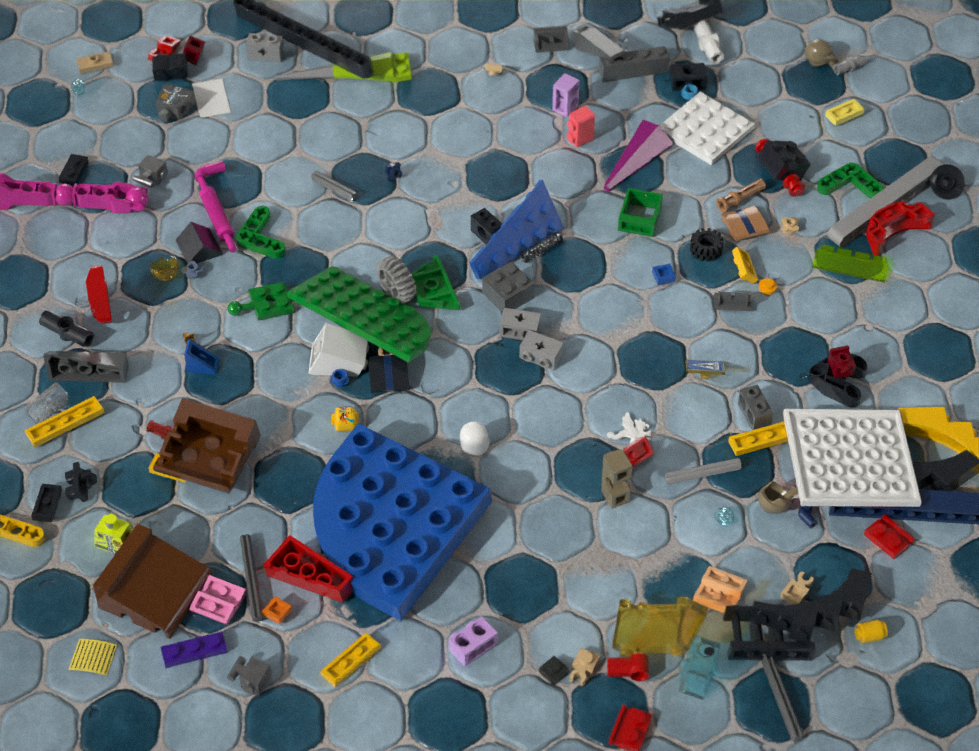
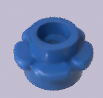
[330,369,349,387]

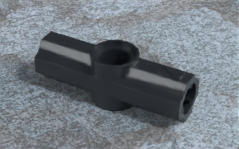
[39,310,94,347]

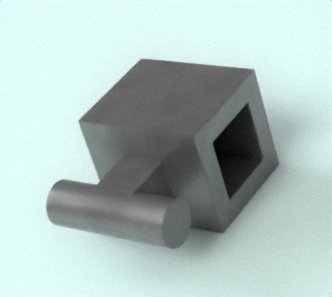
[133,154,168,188]
[227,656,272,696]

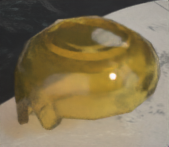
[150,257,179,281]

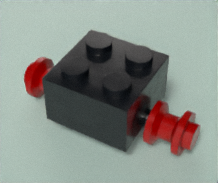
[755,139,811,197]

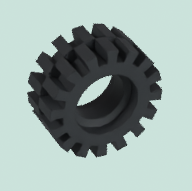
[690,228,724,262]

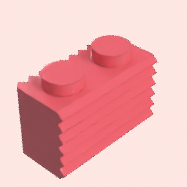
[567,106,595,148]

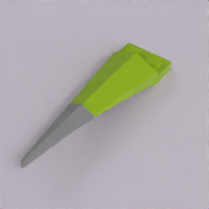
[274,52,412,82]

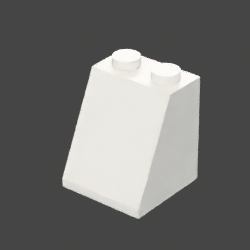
[308,323,369,377]

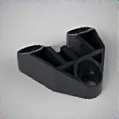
[808,354,867,407]

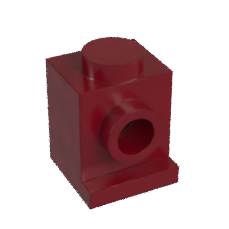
[183,36,206,65]
[828,345,856,378]

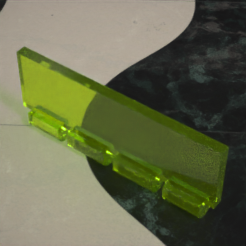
[812,244,889,283]

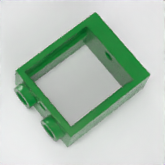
[618,188,663,237]

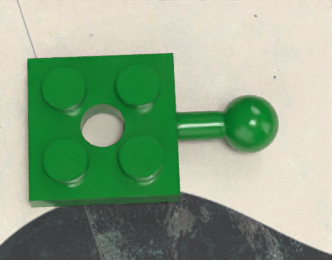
[227,282,294,321]

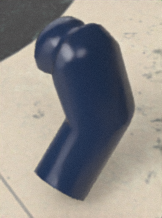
[798,504,817,529]

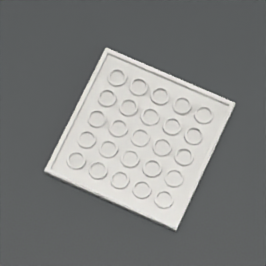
[783,409,922,507]

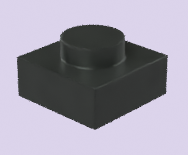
[539,656,569,685]

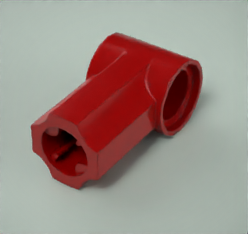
[607,653,649,681]

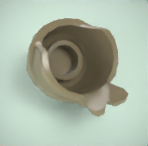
[805,39,839,68]
[758,481,799,514]

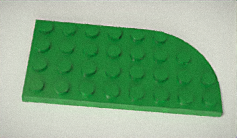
[287,266,431,363]

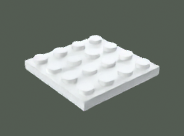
[659,92,755,165]

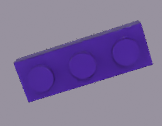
[160,631,227,668]

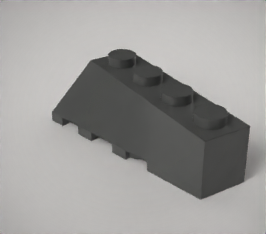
[599,46,669,83]
[43,351,129,383]

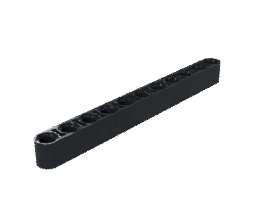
[233,0,374,79]

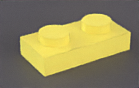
[825,99,864,126]

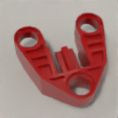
[86,265,112,324]

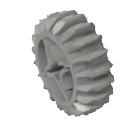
[376,255,416,304]

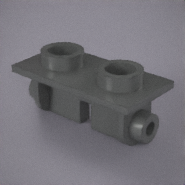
[714,291,752,311]

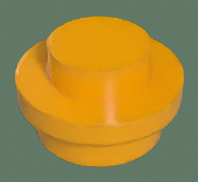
[758,278,777,296]

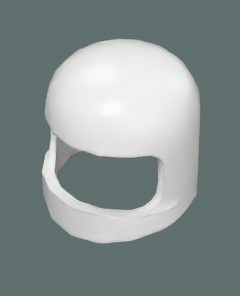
[460,421,490,456]

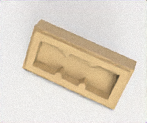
[76,52,114,74]

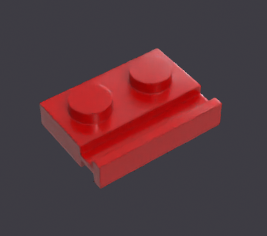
[864,514,915,559]
[609,705,652,751]

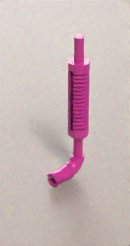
[195,161,237,253]

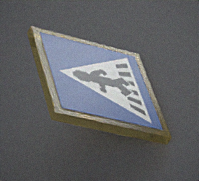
[685,359,725,379]

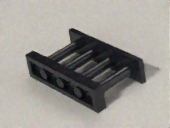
[723,605,815,661]

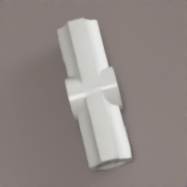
[694,20,724,64]

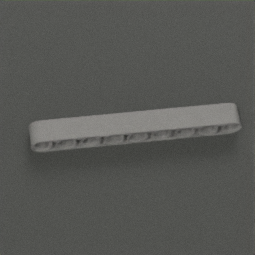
[826,156,944,247]

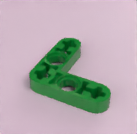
[817,163,884,199]
[236,206,285,259]

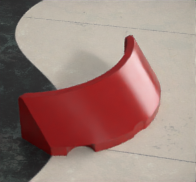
[866,201,935,258]

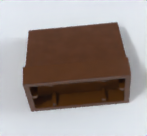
[153,398,261,494]
[93,523,212,639]

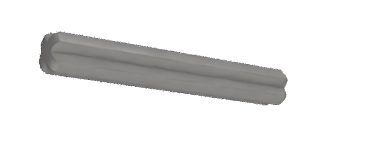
[665,458,742,484]

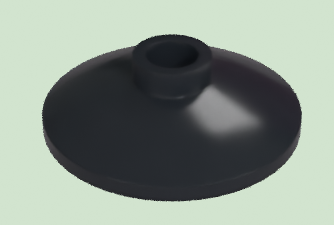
[930,164,965,200]

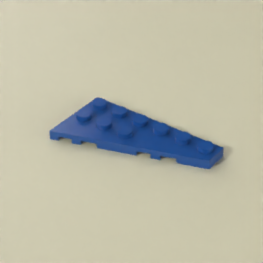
[469,180,564,279]

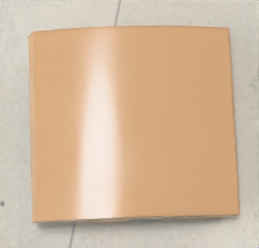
[693,566,748,613]

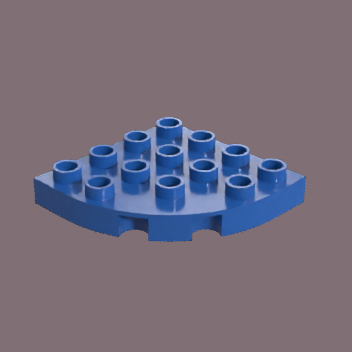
[313,423,492,621]

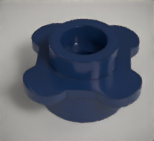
[385,162,403,181]

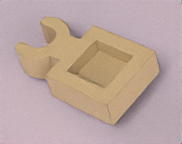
[780,571,814,604]
[570,648,600,686]

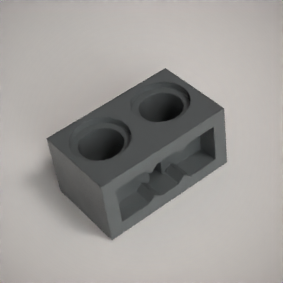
[738,384,773,430]

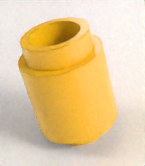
[854,619,888,644]

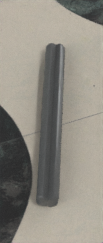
[240,534,263,622]
[761,654,804,742]

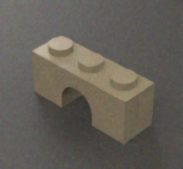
[601,449,632,509]

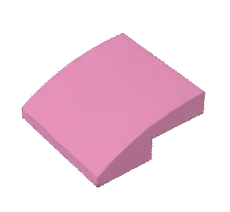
[189,575,247,625]

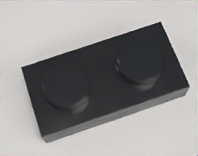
[58,154,89,186]
[31,483,62,522]

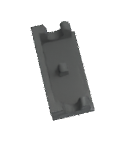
[533,25,569,53]

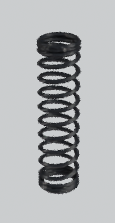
[520,231,563,263]

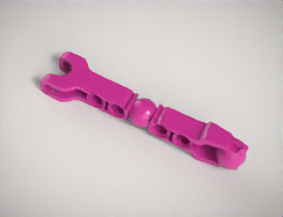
[0,173,148,214]

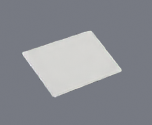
[192,79,231,118]

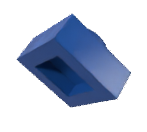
[652,263,676,285]

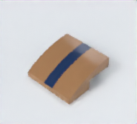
[721,206,769,241]

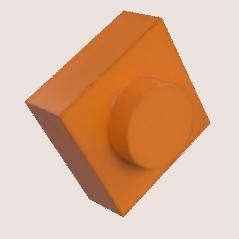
[262,596,292,625]

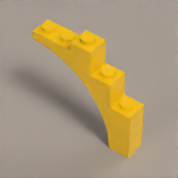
[898,407,979,473]

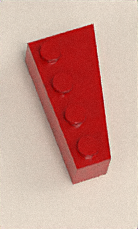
[263,535,353,603]

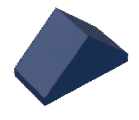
[184,339,219,374]

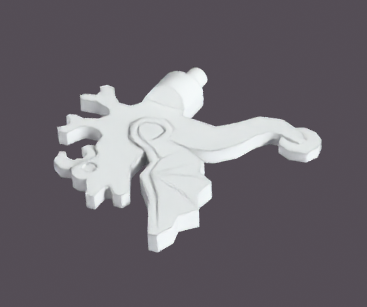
[607,412,652,444]

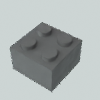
[482,262,534,313]

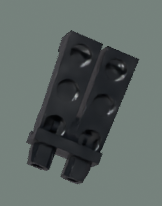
[657,0,723,30]

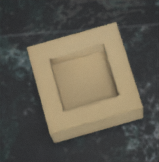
[485,64,503,76]

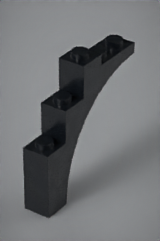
[912,450,979,492]
[750,568,872,643]

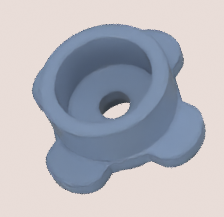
[181,261,204,279]

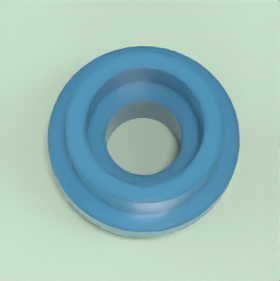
[681,84,699,100]

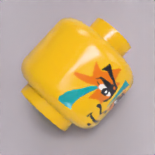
[331,406,359,432]

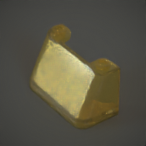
[612,597,708,657]

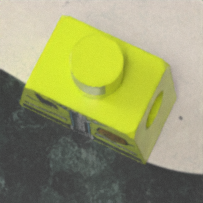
[94,514,133,554]

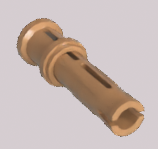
[716,179,766,213]

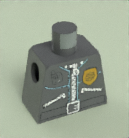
[156,83,196,122]

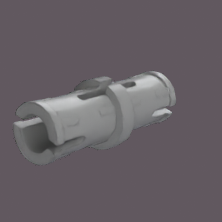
[833,54,867,75]

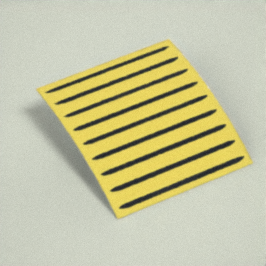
[68,639,117,676]

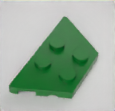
[410,255,460,310]

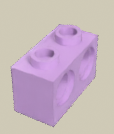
[553,73,579,117]
[449,616,498,667]

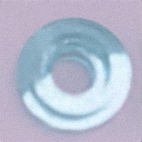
[71,79,85,96]
[714,506,734,526]

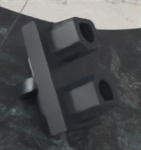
[65,462,97,502]

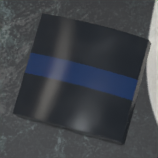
[368,355,409,393]

